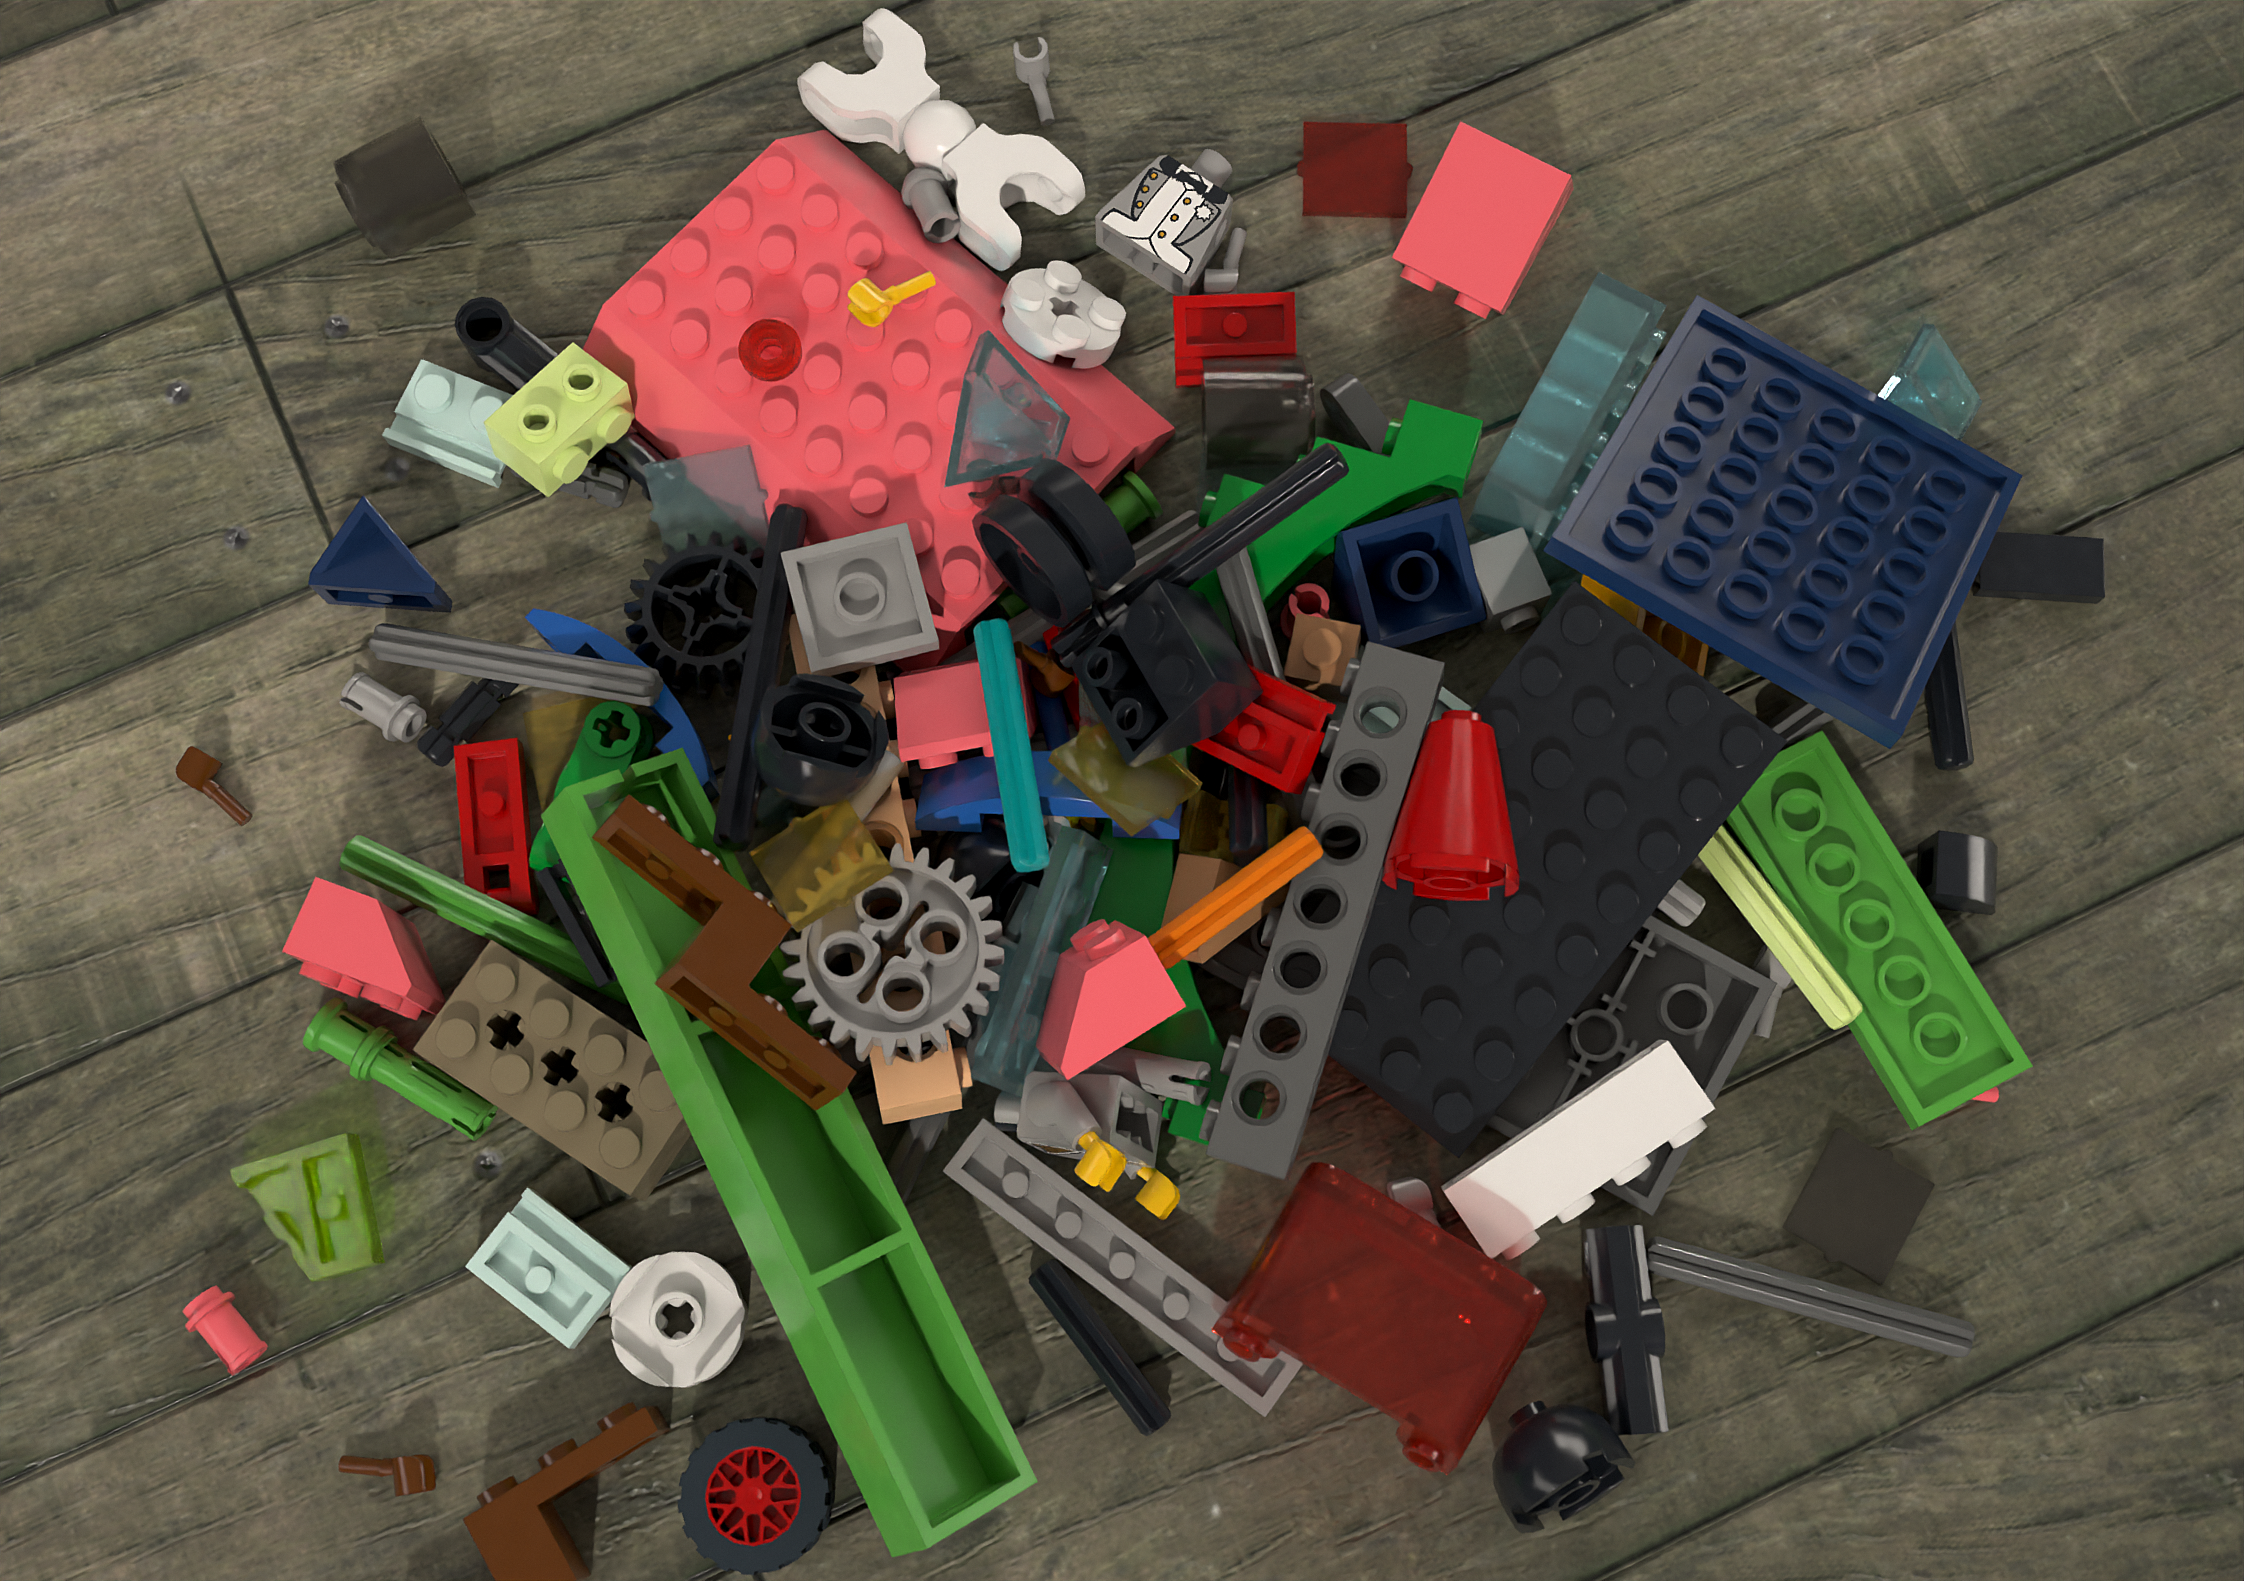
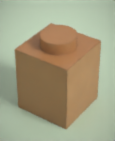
[1284,613,1361,703]

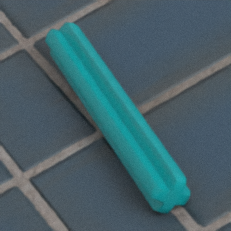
[973,618,1050,872]

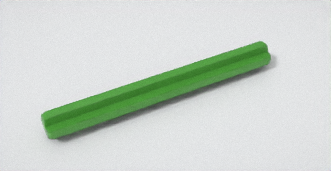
[339,835,630,1005]

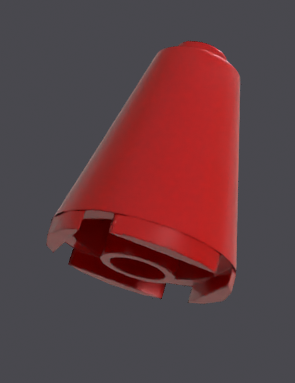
[1382,710,1520,901]

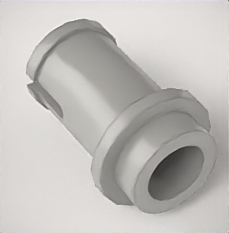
[901,167,961,243]
[340,672,426,743]

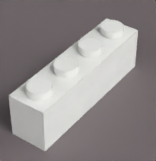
[1441,1040,1715,1261]

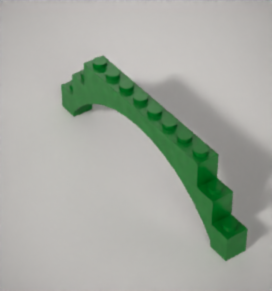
[1055,399,1484,1147]

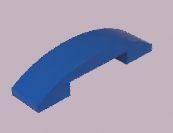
[525,608,720,803]
[915,751,1183,839]

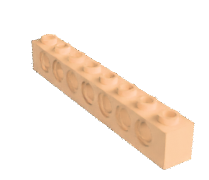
[789,614,972,1125]

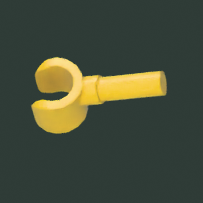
[847,271,936,327]

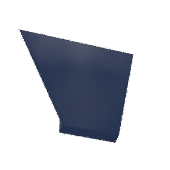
[308,495,452,613]

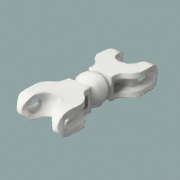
[797,8,1085,271]

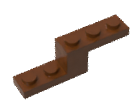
[591,795,857,1111]
[463,1402,670,1581]

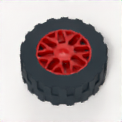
[677,1417,835,1575]

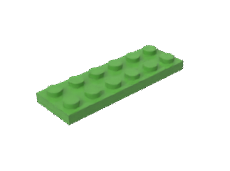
[1724,731,2033,1130]

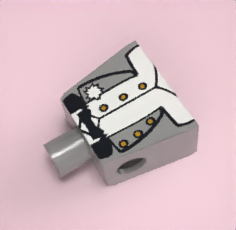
[1095,149,1233,296]

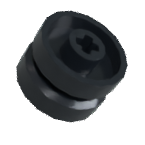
[972,458,1136,628]

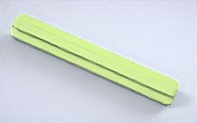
[1698,824,1863,1030]

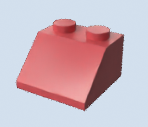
[1036,919,1186,1080]

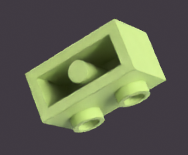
[484,342,635,497]

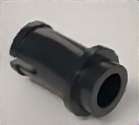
[606,429,686,504]

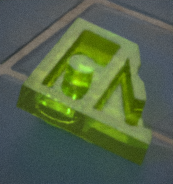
[230,1133,385,1282]

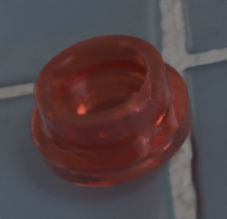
[738,319,803,382]

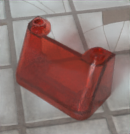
[1211,1162,1547,1475]

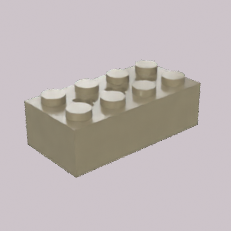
[412,940,691,1201]

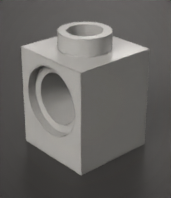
[1469,527,1552,634]

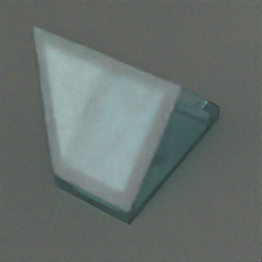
[1877,313,1983,441]
[944,330,1070,488]

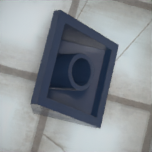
[1331,497,1487,648]

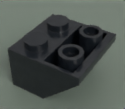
[1070,579,1264,767]

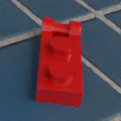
[454,737,540,916]

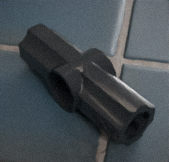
[1582,1225,1669,1436]

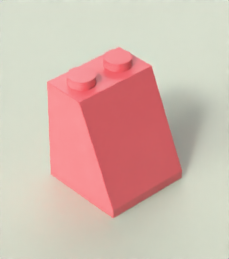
[1392,121,1574,319]

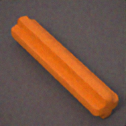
[1148,827,1324,969]

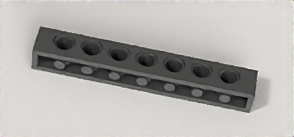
[1199,641,1445,1182]

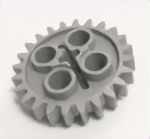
[781,844,1004,1065]

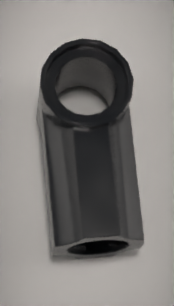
[454,297,559,392]

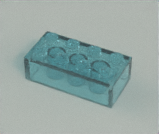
[1467,272,1667,553]

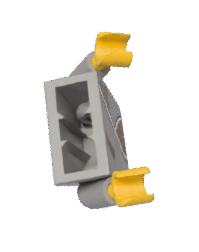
[994,1071,1181,1220]

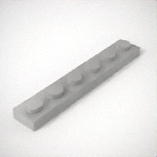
[943,1118,1305,1417]

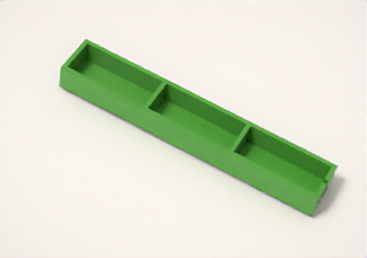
[541,748,1038,1558]

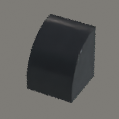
[1916,830,1998,915]

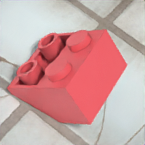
[893,658,1040,769]
[282,877,446,1021]

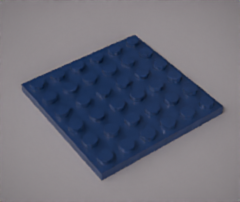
[1544,295,2023,749]

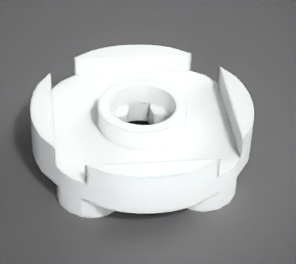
[1000,260,1126,369]
[610,1252,749,1387]

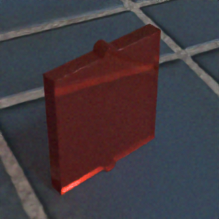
[1297,122,1413,219]

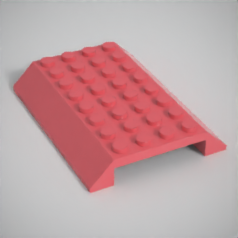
[583,129,1176,672]

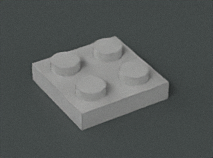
[781,522,939,676]

